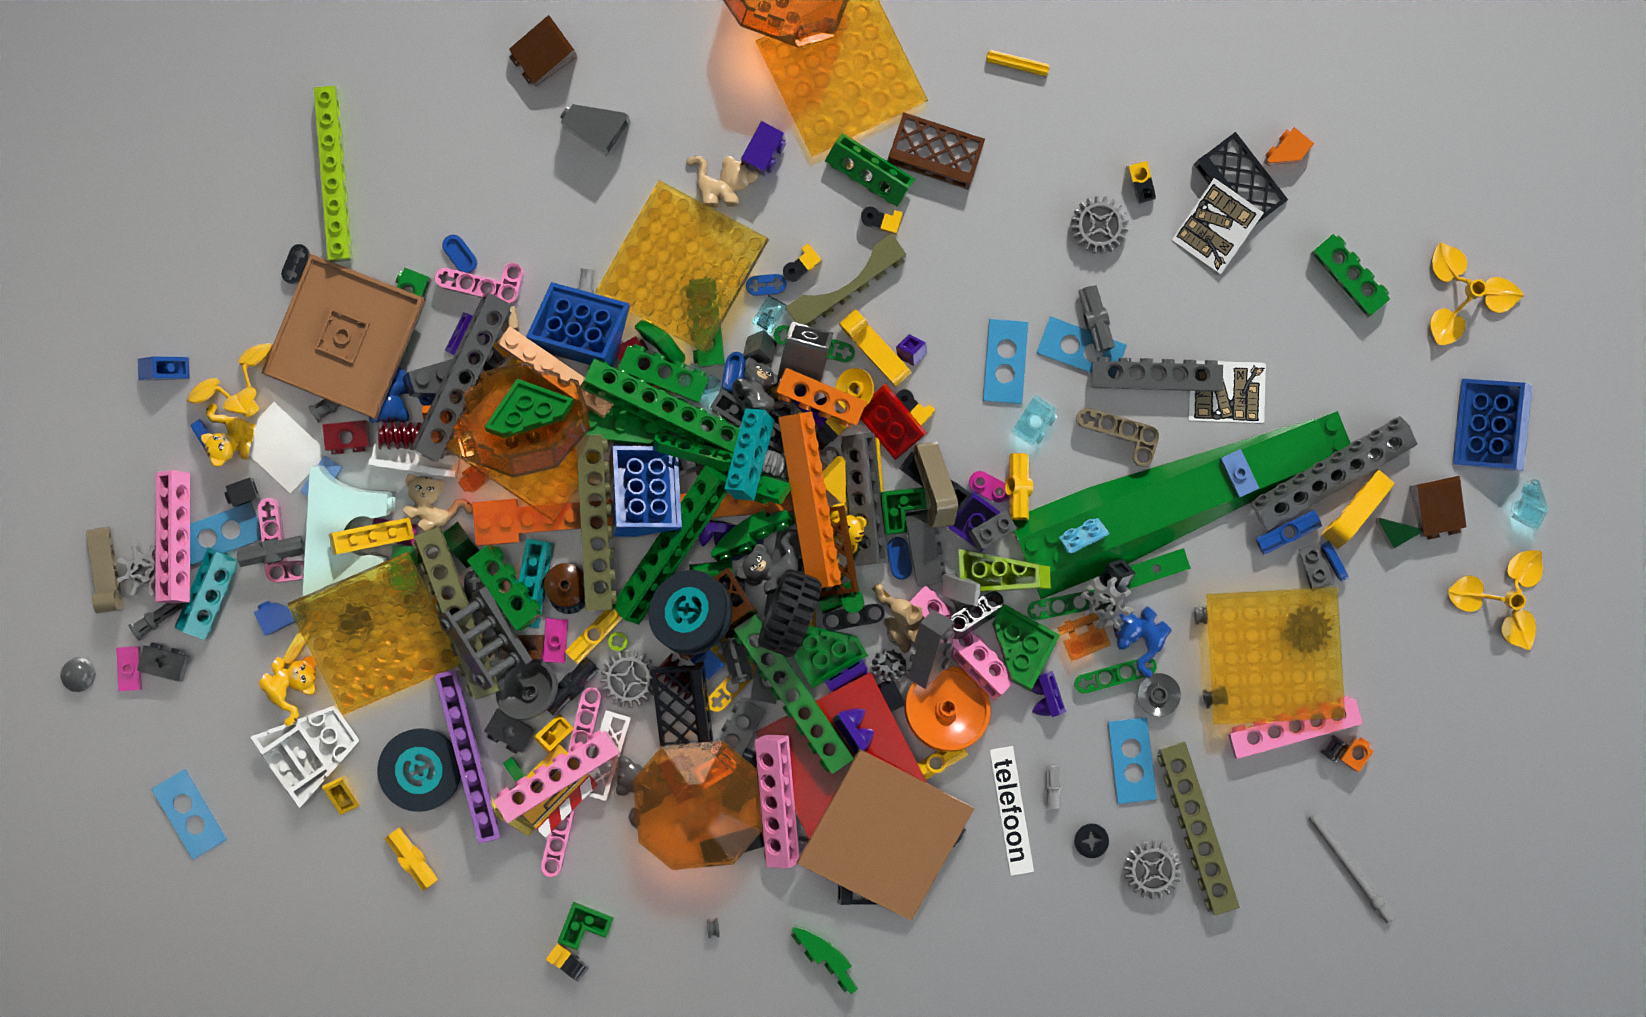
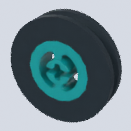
[649,570,733,655]
[377,728,461,812]

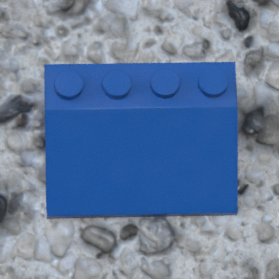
[526,282,630,367]
[1453,378,1533,471]
[609,446,682,537]

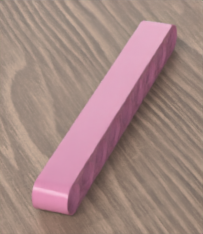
[541,687,602,877]

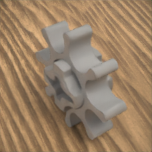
[117,545,156,596]
[1080,577,1134,629]

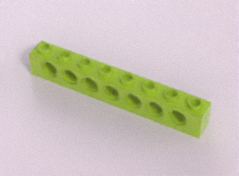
[314,86,353,262]

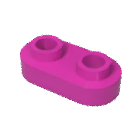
[969,471,1009,503]

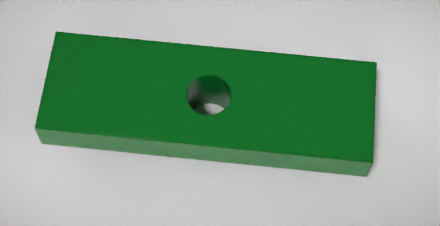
[1128,548,1191,589]

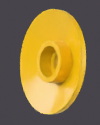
[835,368,874,409]

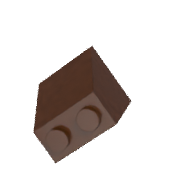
[509,15,577,87]
[1409,476,1467,540]

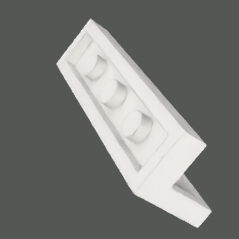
[368,444,460,478]
[587,709,631,801]

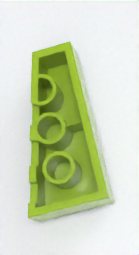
[959,549,1051,593]

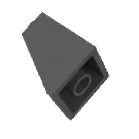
[560,104,630,157]
[778,322,834,382]

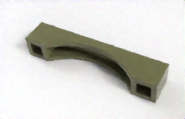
[785,233,906,327]

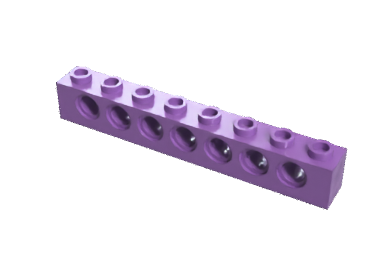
[434,669,502,844]

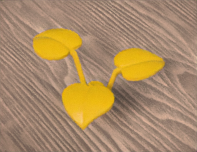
[1430,242,1524,345]
[186,343,273,417]
[1448,550,1543,650]

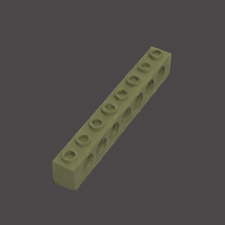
[576,434,617,611]
[413,527,501,700]
[1157,741,1240,916]

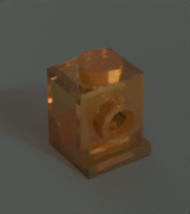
[458,460,493,493]

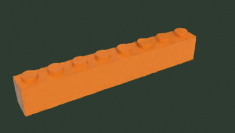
[778,412,841,588]

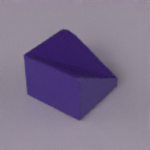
[896,334,927,366]

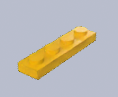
[328,517,414,555]

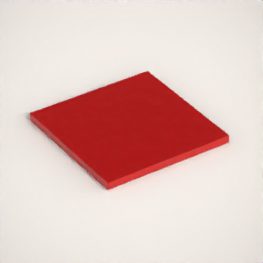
[755,672,927,839]

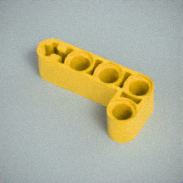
[839,309,912,387]
[1321,469,1395,549]

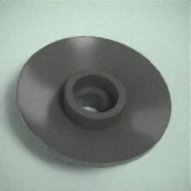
[1137,673,1181,717]

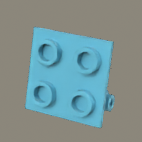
[1059,518,1109,554]

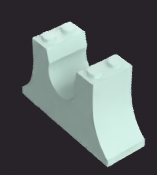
[302,465,395,598]

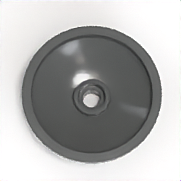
[496,659,558,721]

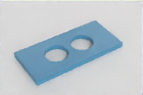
[1036,316,1127,379]
[983,319,1028,404]
[190,502,262,566]
[1108,717,1157,804]
[152,769,227,860]

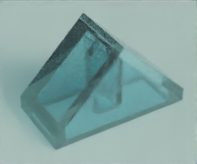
[752,295,787,334]

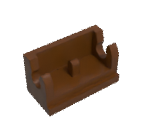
[499,635,544,660]

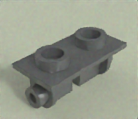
[721,639,753,684]

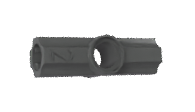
[1078,285,1115,353]
[236,536,305,567]

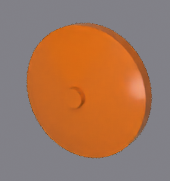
[904,666,991,752]

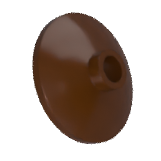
[544,563,585,606]

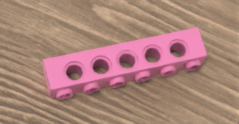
[155,470,190,604]
[909,586,1013,701]
[1228,695,1363,759]
[494,730,620,823]
[754,735,799,868]

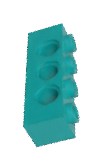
[724,408,775,501]
[515,538,554,628]
[174,547,238,640]

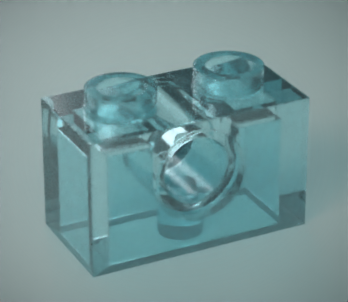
[1011,395,1058,446]

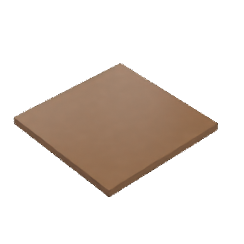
[261,254,426,420]
[797,749,974,921]

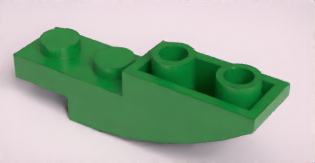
[714,468,792,505]
[711,510,795,563]
[791,925,858,994]

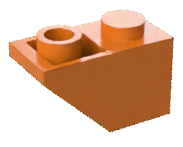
[1265,127,1314,166]

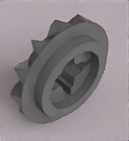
[872,649,906,681]

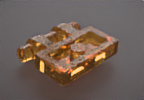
[1057,613,1111,662]

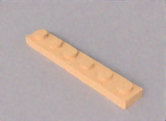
[497,326,614,418]

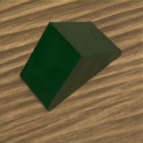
[1375,518,1422,549]
[443,521,480,569]

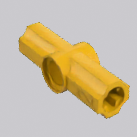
[1005,453,1033,520]
[565,608,623,664]
[917,749,968,779]
[384,827,439,891]

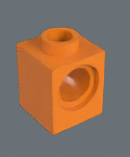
[1338,737,1374,772]

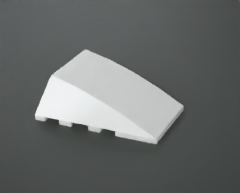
[250,705,360,809]

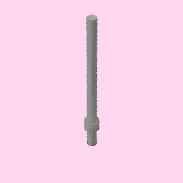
[1309,813,1394,923]

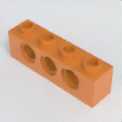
[775,368,867,428]

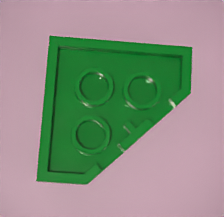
[484,379,574,439]
[575,387,667,446]
[992,603,1060,691]
[793,626,868,689]

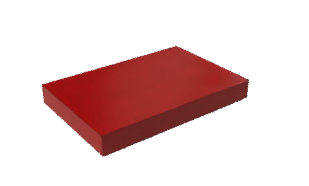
[860,383,927,460]

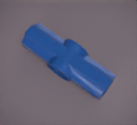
[1255,510,1322,555]

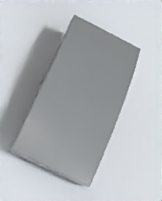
[941,574,980,606]

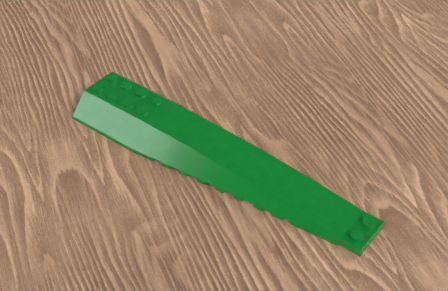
[1012,411,1351,600]

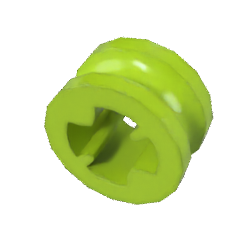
[608,632,628,651]

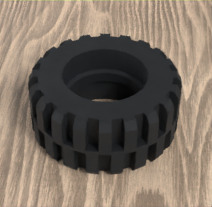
[758,569,822,657]

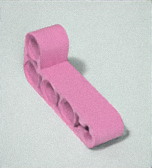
[435,263,524,304]
[258,498,304,582]

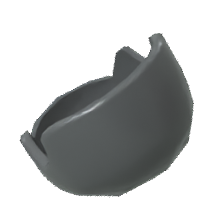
[60,657,95,692]

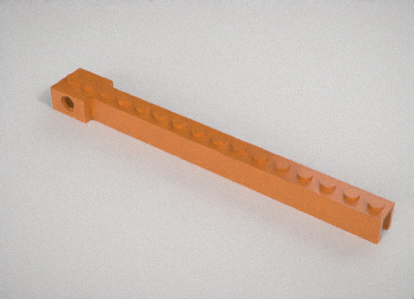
[472,491,794,546]

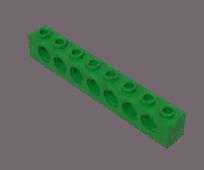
[580,359,740,453]
[613,465,728,625]
[733,614,854,774]

